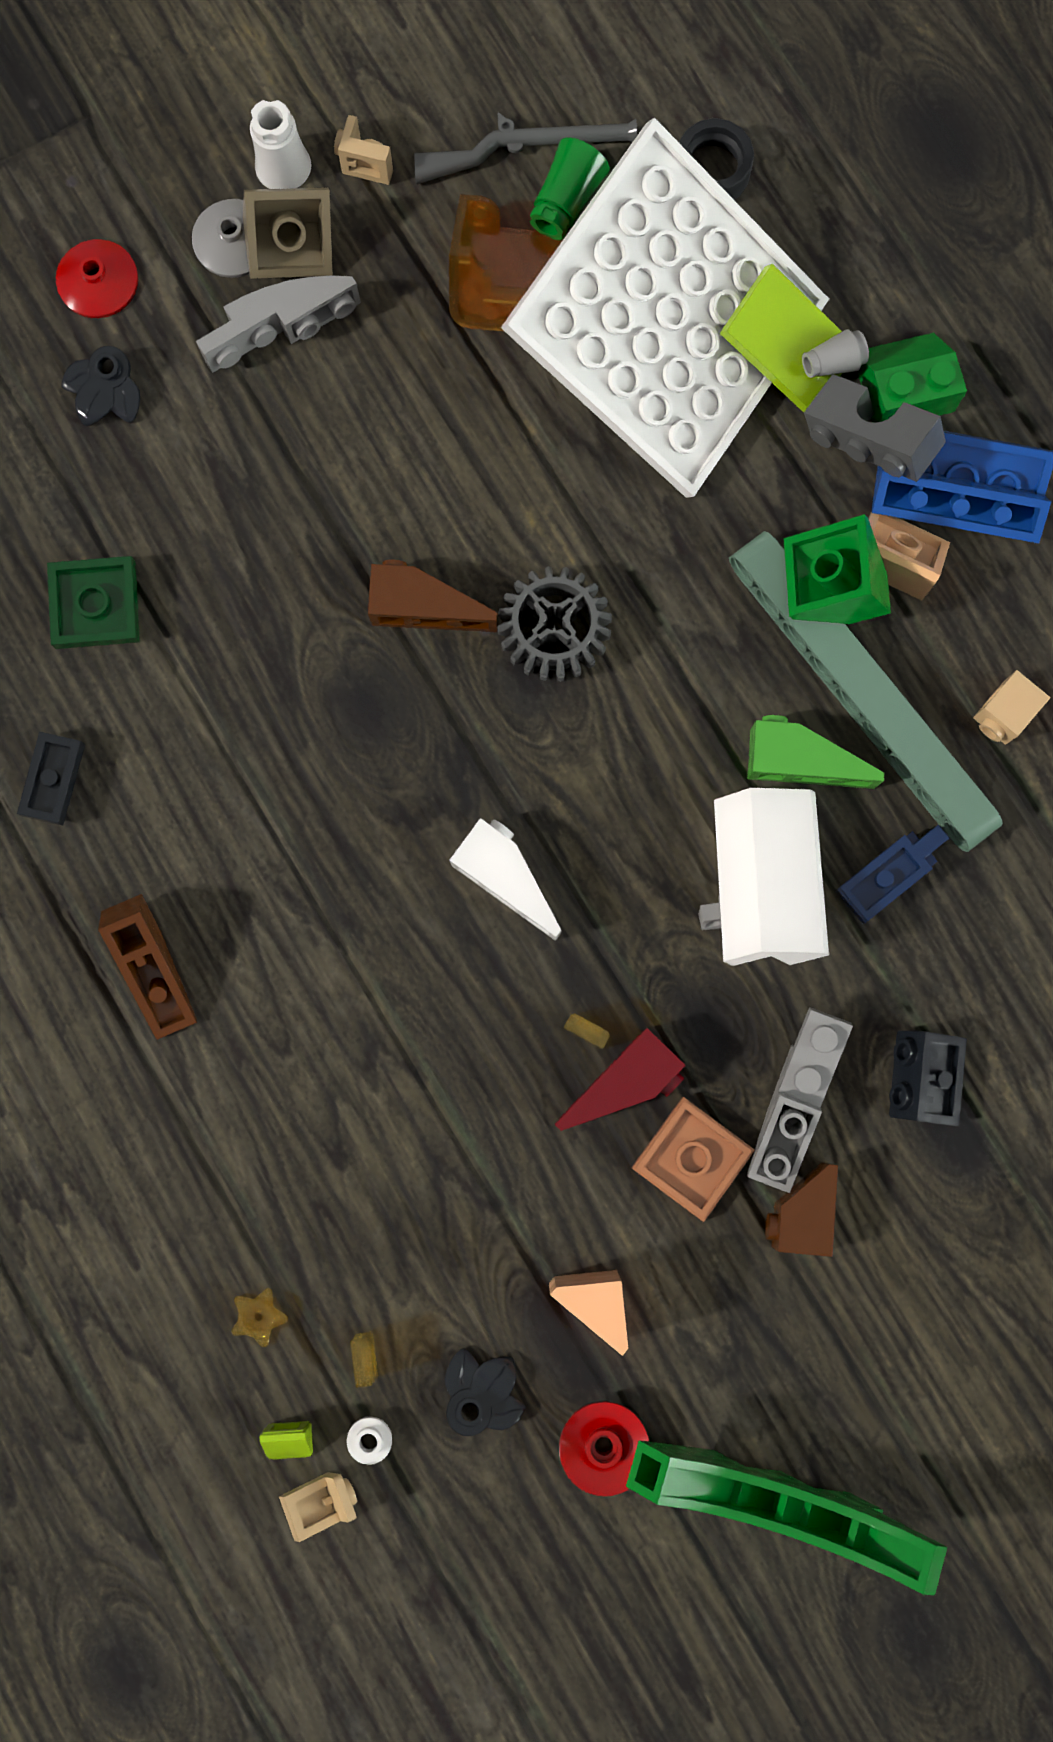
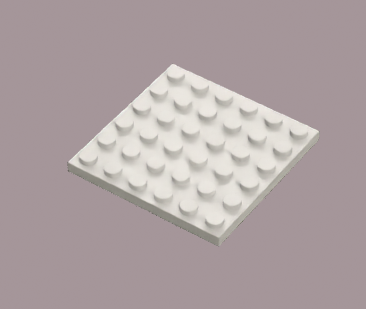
[501,118,829,498]

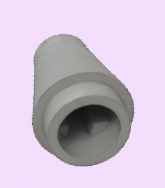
[802,329,869,378]

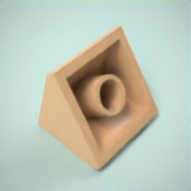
[868,512,950,601]
[549,1270,628,1356]

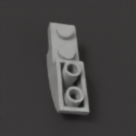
[196,275,361,373]
[747,1007,853,1193]

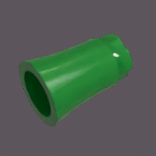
[530,137,610,240]

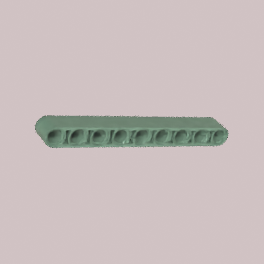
[729,531,1003,852]

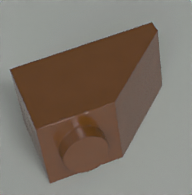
[766,1162,838,1257]

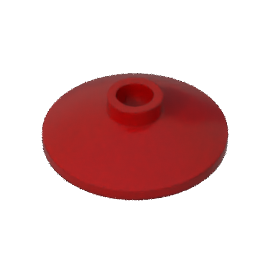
[56,239,138,318]
[559,1401,649,1496]

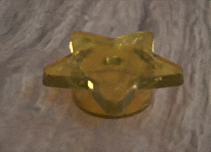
[231,1288,288,1347]

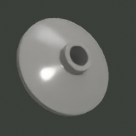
[192,199,249,278]

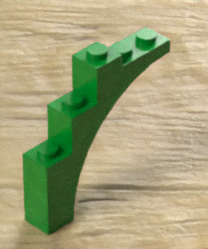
[626,1440,947,1595]

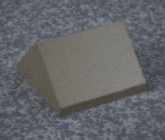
[243,188,333,279]

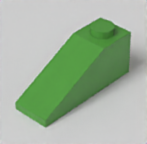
[747,715,884,789]

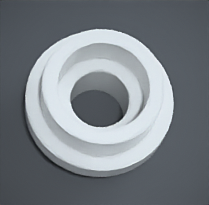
[347,1416,392,1465]

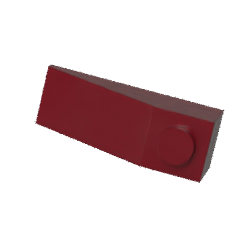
[554,1028,686,1131]

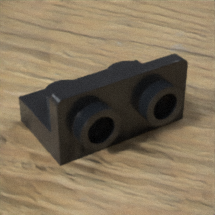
[889,1031,967,1126]

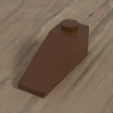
[368,560,498,632]
[98,894,197,1040]

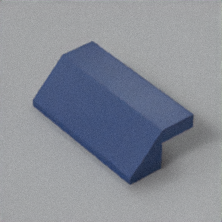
[872,431,1053,543]

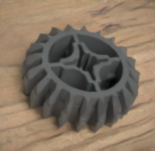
[497,566,612,682]

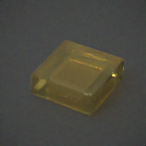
[563,1013,610,1049]
[350,1332,378,1388]

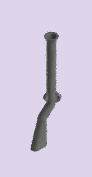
[414,112,637,185]

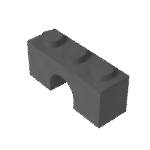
[804,374,946,482]

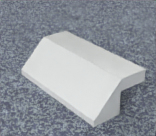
[714,788,829,966]

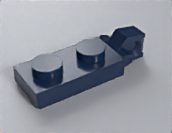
[835,825,949,924]

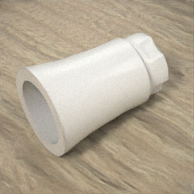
[250,100,311,189]

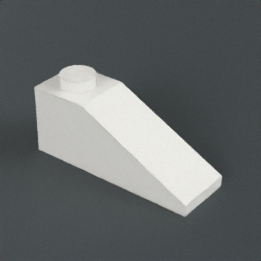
[450,818,561,941]

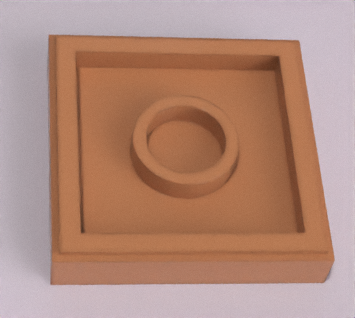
[631,1097,755,1222]

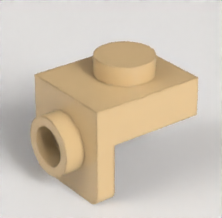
[279,1472,357,1542]

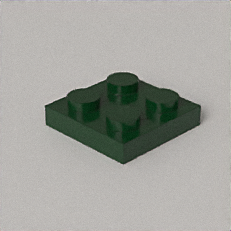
[47,556,140,649]

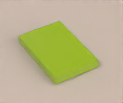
[719,263,842,412]

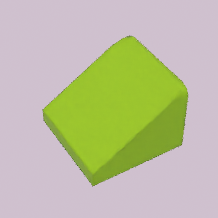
[260,1421,313,1459]

